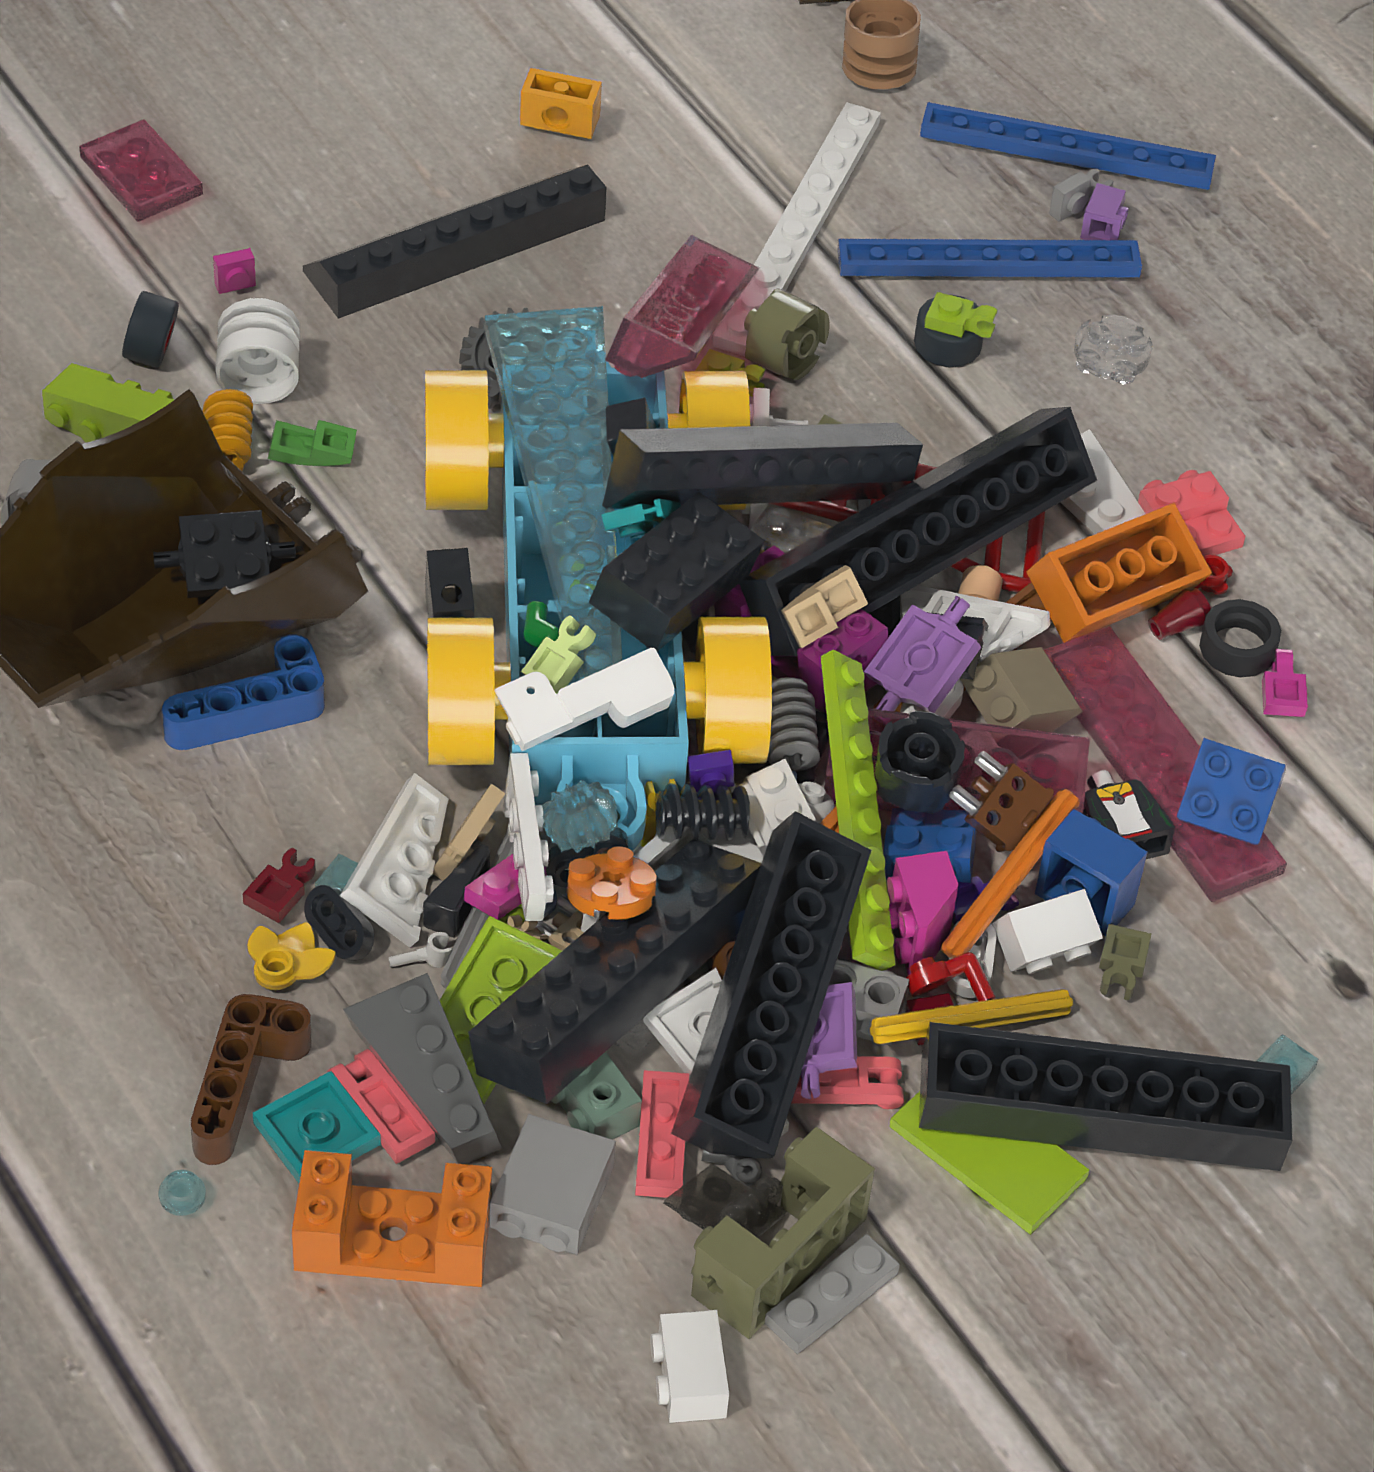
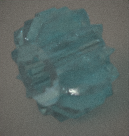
[542,780,618,853]

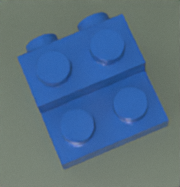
[883,808,978,883]

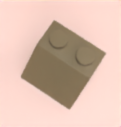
[960,647,1083,758]

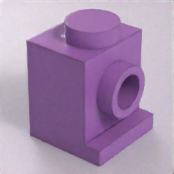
[1080,183,1129,240]

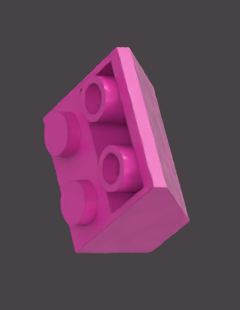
[887,851,959,975]

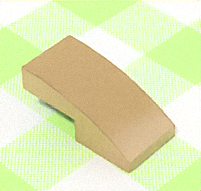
[781,565,868,648]

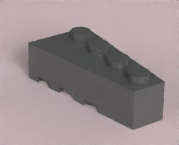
[343,973,502,1164]

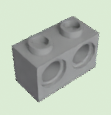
[829,959,909,1046]

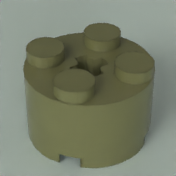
[744,288,830,380]

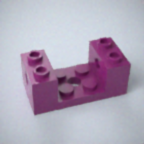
[714,545,888,714]

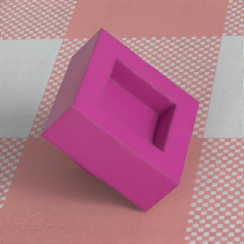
[213,248,256,294]

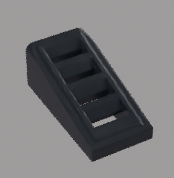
[423,844,490,938]

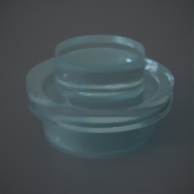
[158,1170,206,1216]

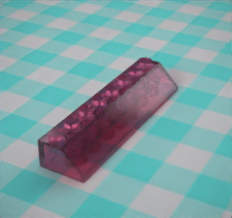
[605,235,760,378]

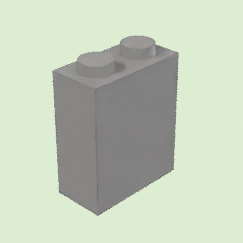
[489,1114,616,1255]

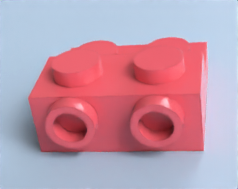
[1138,470,1246,556]

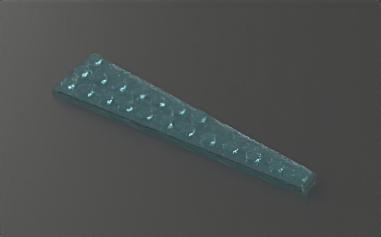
[484,306,622,682]

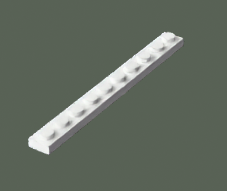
[713,102,881,357]

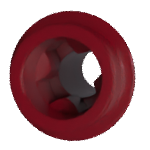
[1148,588,1211,640]

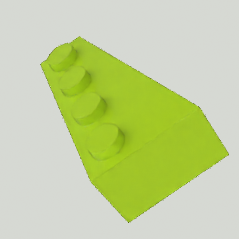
[42,363,198,442]

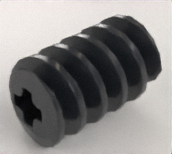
[655,783,750,841]

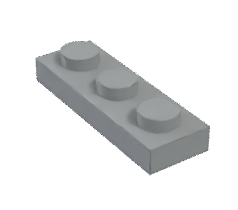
[765,1234,900,1355]

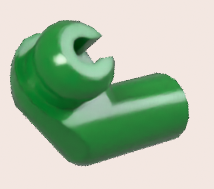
[524,601,559,649]

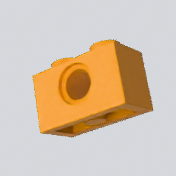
[520,68,602,139]

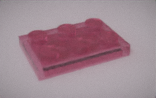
[79,119,203,222]

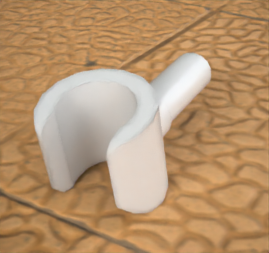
[388,932,452,968]

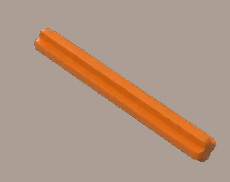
[941,789,1080,959]

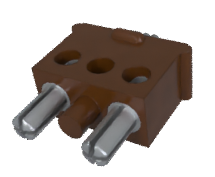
[949,751,1054,852]

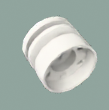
[216,298,300,404]

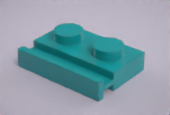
[601,499,681,539]

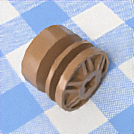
[842,0,921,90]

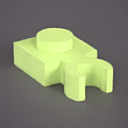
[521,615,596,694]

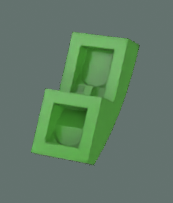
[267,420,357,466]

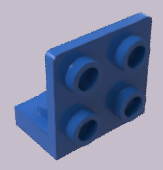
[1177,738,1286,845]

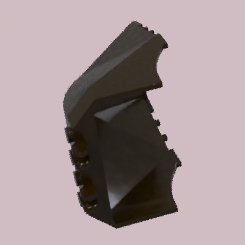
[0,389,369,708]

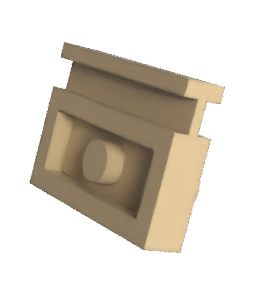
[433,784,506,881]

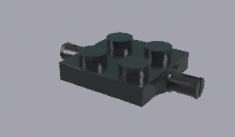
[153,510,296,598]

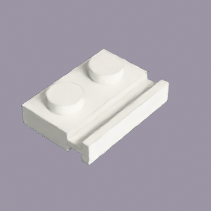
[730,759,817,857]

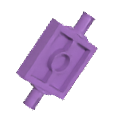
[864,596,981,722]
[800,982,857,1099]

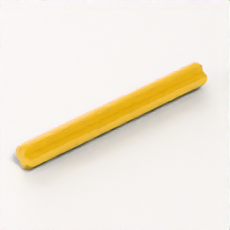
[869,989,1073,1044]

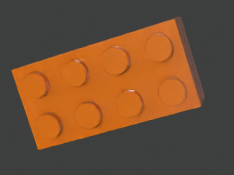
[1026,503,1212,644]

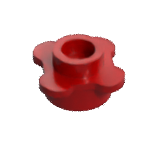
[1195,555,1233,595]

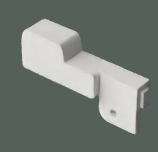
[494,648,674,751]

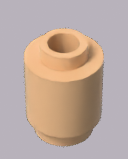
[958,565,1002,601]

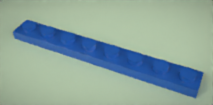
[920,102,1216,190]
[837,239,1142,278]

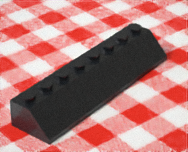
[303,164,607,319]
[602,423,923,509]
[671,811,872,1159]

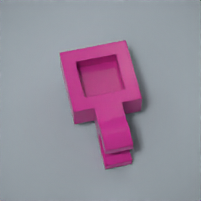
[1262,649,1308,717]

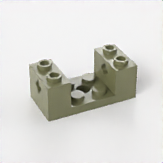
[691,1126,875,1339]

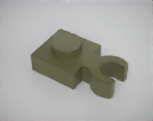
[1099,924,1152,1000]

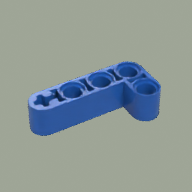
[162,634,325,750]

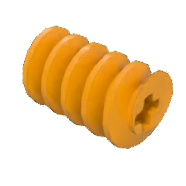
[203,389,254,471]

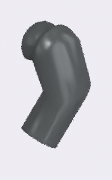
[701,1150,762,1186]

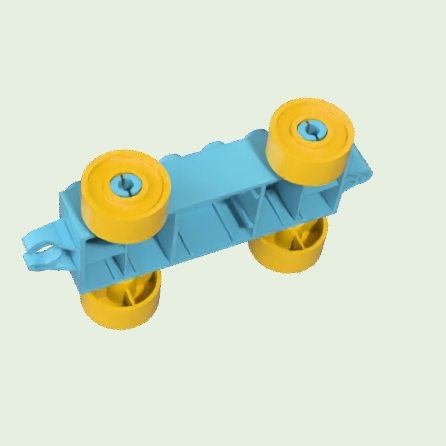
[425,329,772,851]

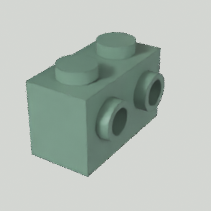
[551,1052,642,1140]

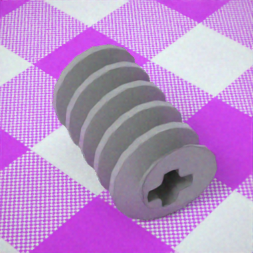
[767,677,820,772]

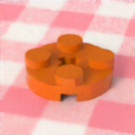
[567,846,657,920]

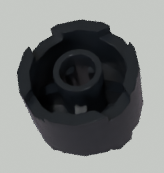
[875,711,965,814]

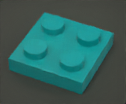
[253,1071,381,1183]

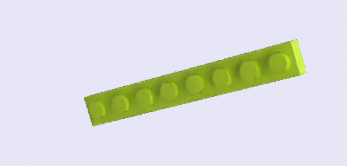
[821,649,895,971]

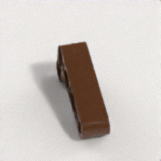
[191,994,312,1165]

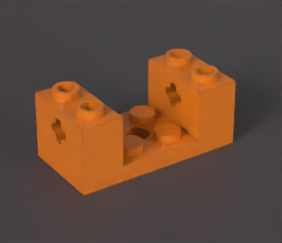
[292,1150,492,1287]

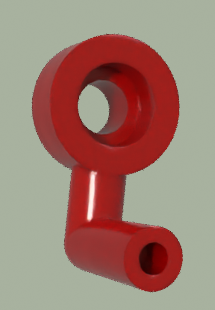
[906,952,996,1002]

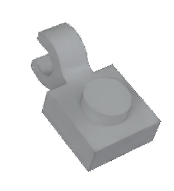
[1049,169,1113,222]

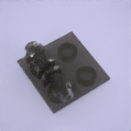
[663,1163,787,1238]

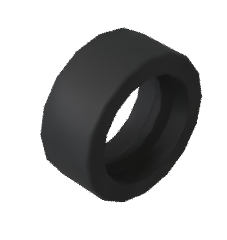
[1199,599,1281,678]

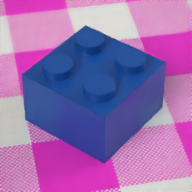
[1035,809,1147,936]

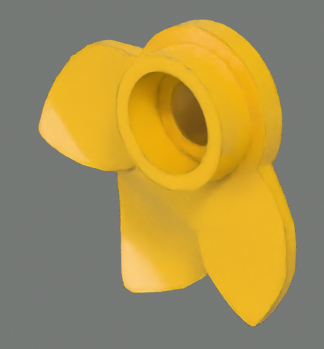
[247,922,336,990]

